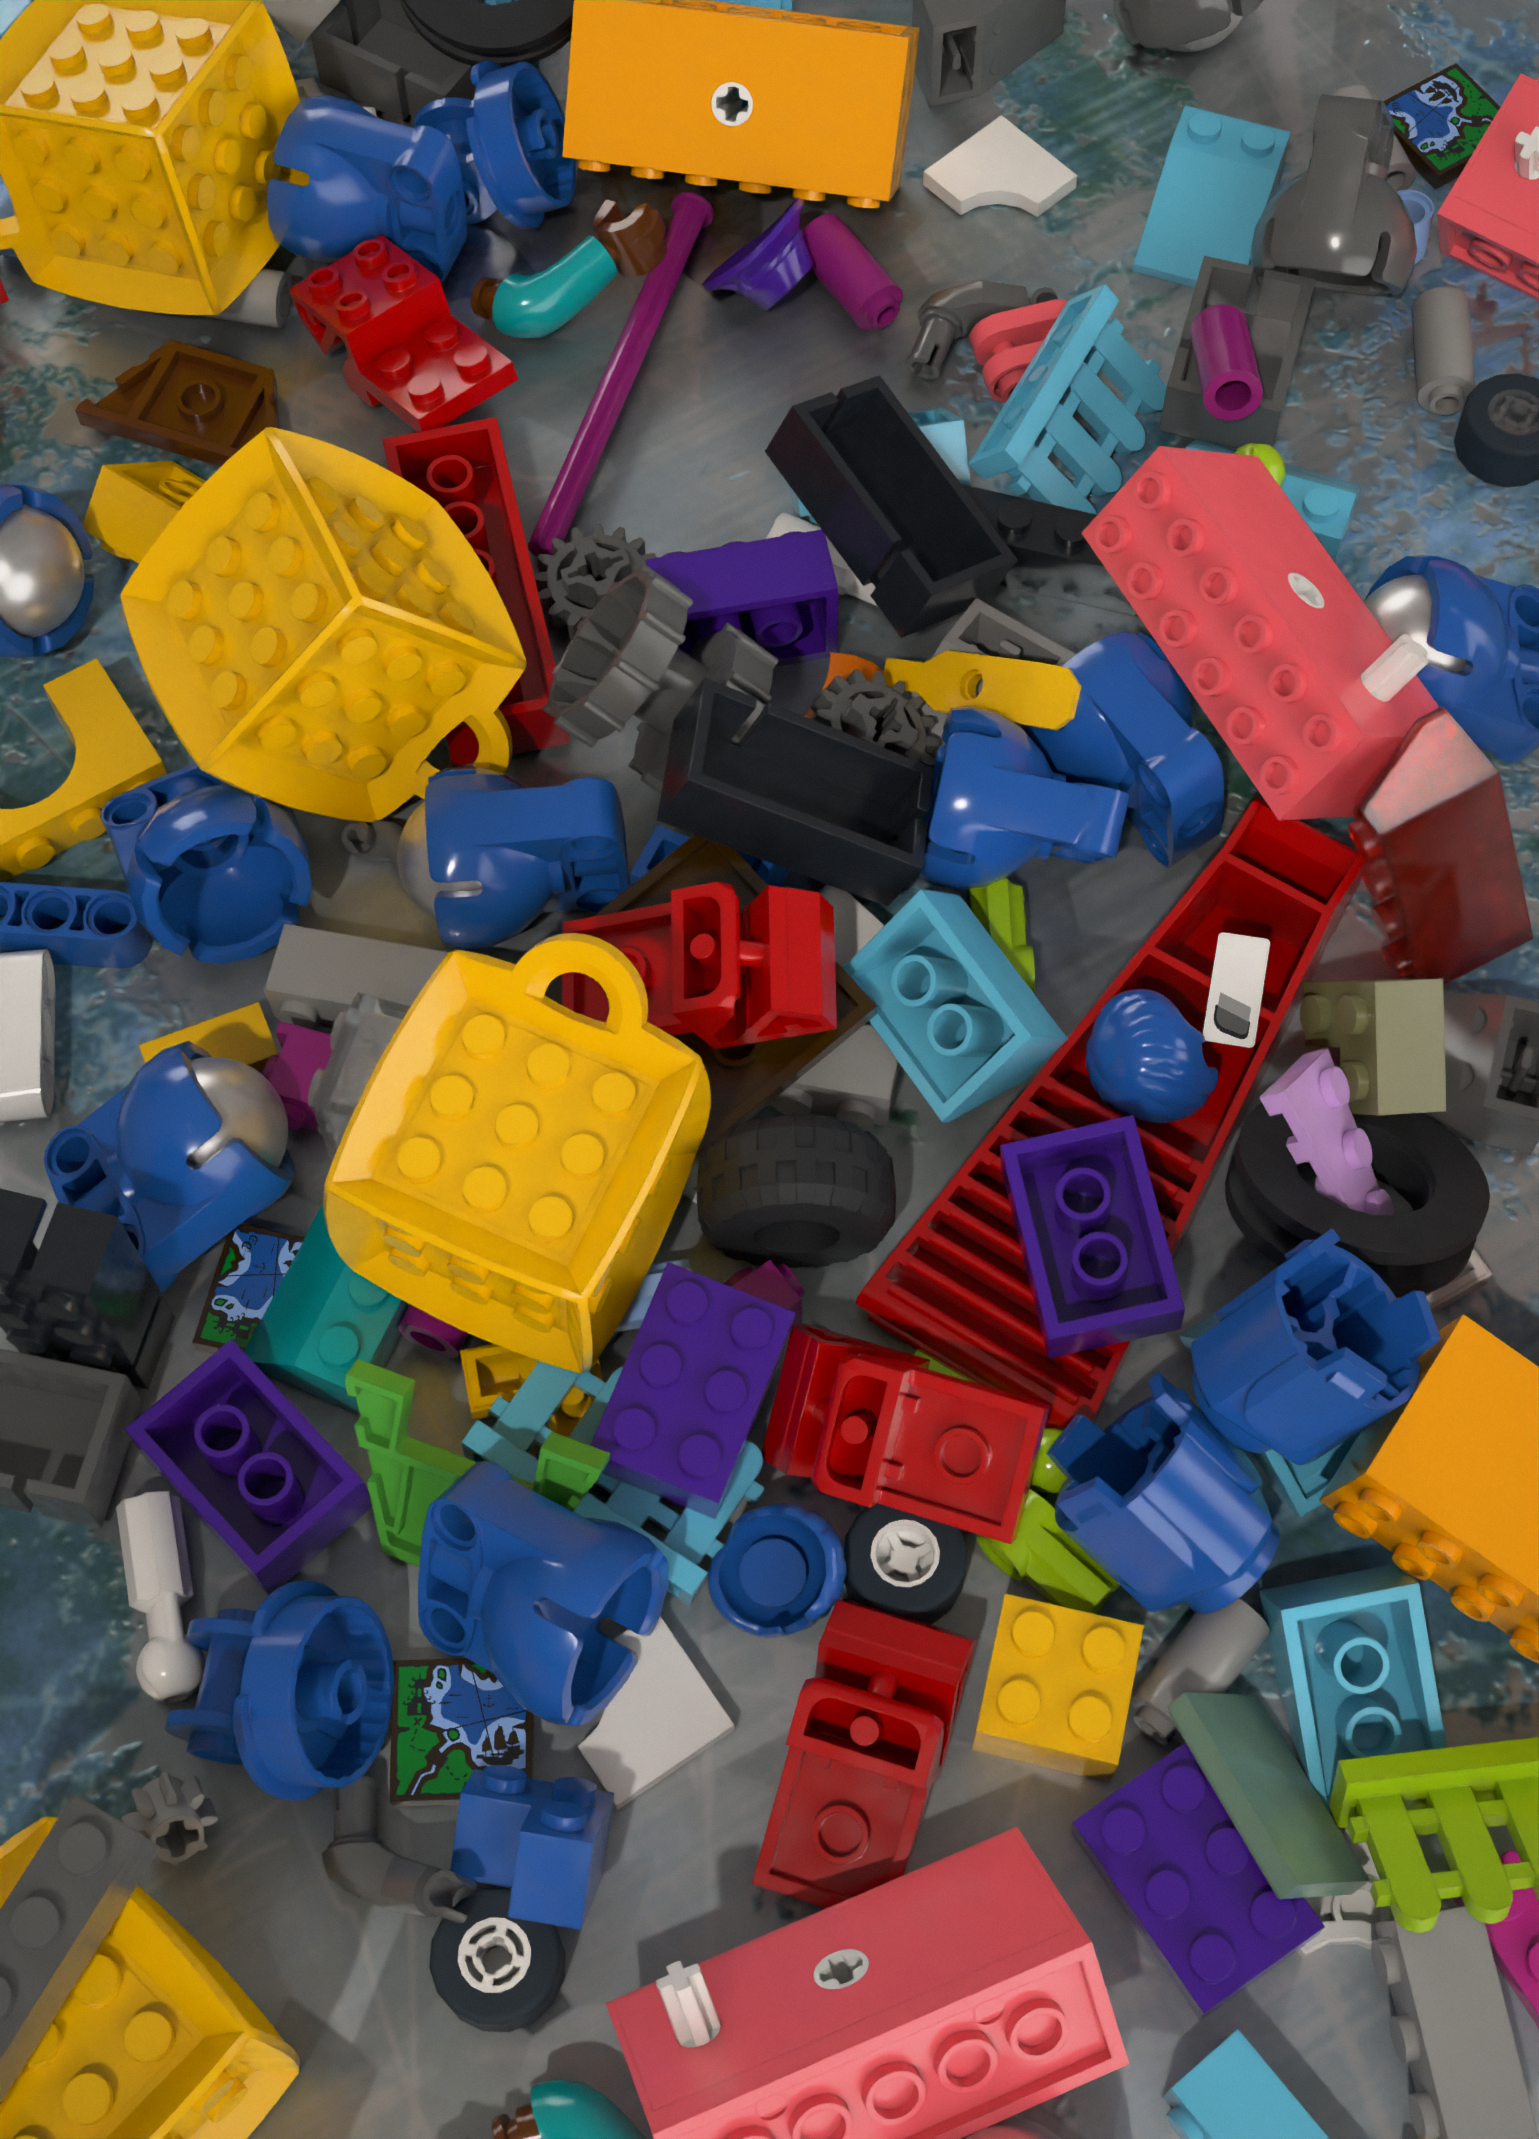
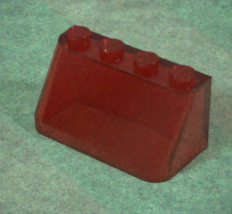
[1348,707,1534,986]

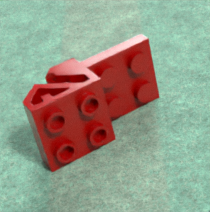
[289,235,518,432]
[562,882,837,1050]
[761,1323,1050,1544]
[751,1598,978,1908]

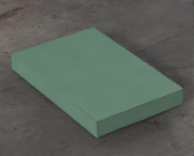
[1167,1692,1370,1899]

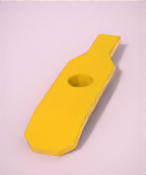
[883,650,1082,731]

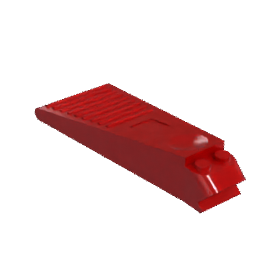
[855,798,1368,1431]

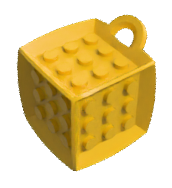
[0,0,310,316]
[120,427,526,822]
[323,933,711,1374]
[0,1817,300,2139]

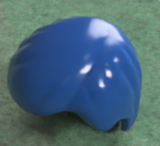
[1085,989,1218,1123]
[708,1503,847,1638]

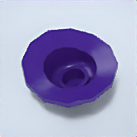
[702,197,814,311]

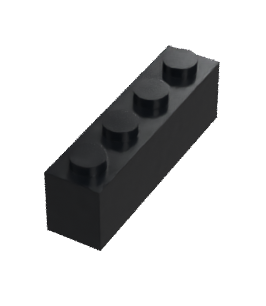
[961,484,1139,617]

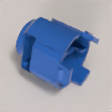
[1192,1228,1441,1465]
[1046,1371,1280,1614]

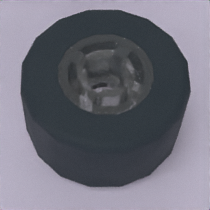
[1454,373,1539,487]

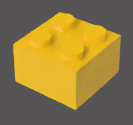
[972,1594,1144,1782]

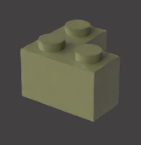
[1300,979,1446,1116]

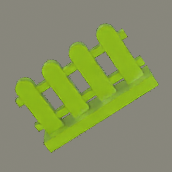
[1329,1737,1539,1933]

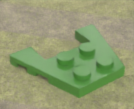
[345,1359,610,1567]

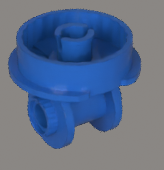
[413,61,576,230]
[165,1581,394,1801]

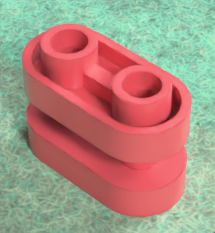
[969,299,1068,403]

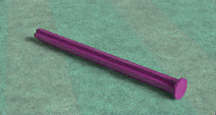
[528,192,714,556]

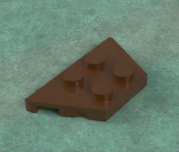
[75,340,279,467]

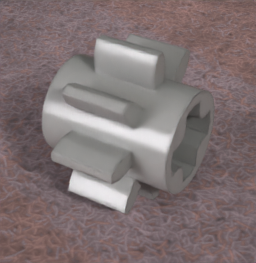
[122,1772,218,1867]

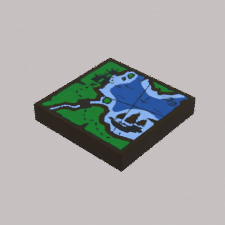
[1383,63,1500,189]
[192,1224,305,1354]
[389,1658,534,1807]

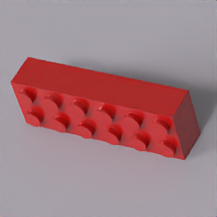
[382,417,570,767]

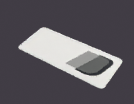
[1203,932,1270,1048]

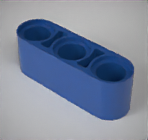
[0,882,152,969]

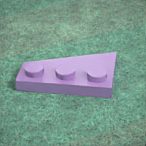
[1259,1048,1395,1215]

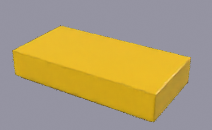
[139,1001,279,1072]

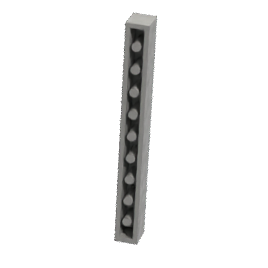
[264,924,900,1128]

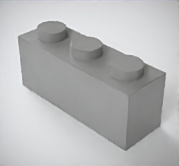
[1371,1905,1539,2139]

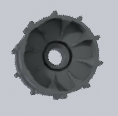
[543,563,778,793]

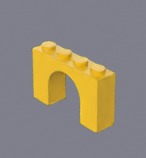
[0,658,167,882]

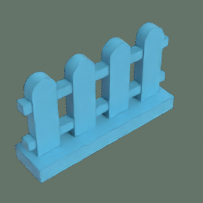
[968,284,1167,515]
[461,1360,765,1606]

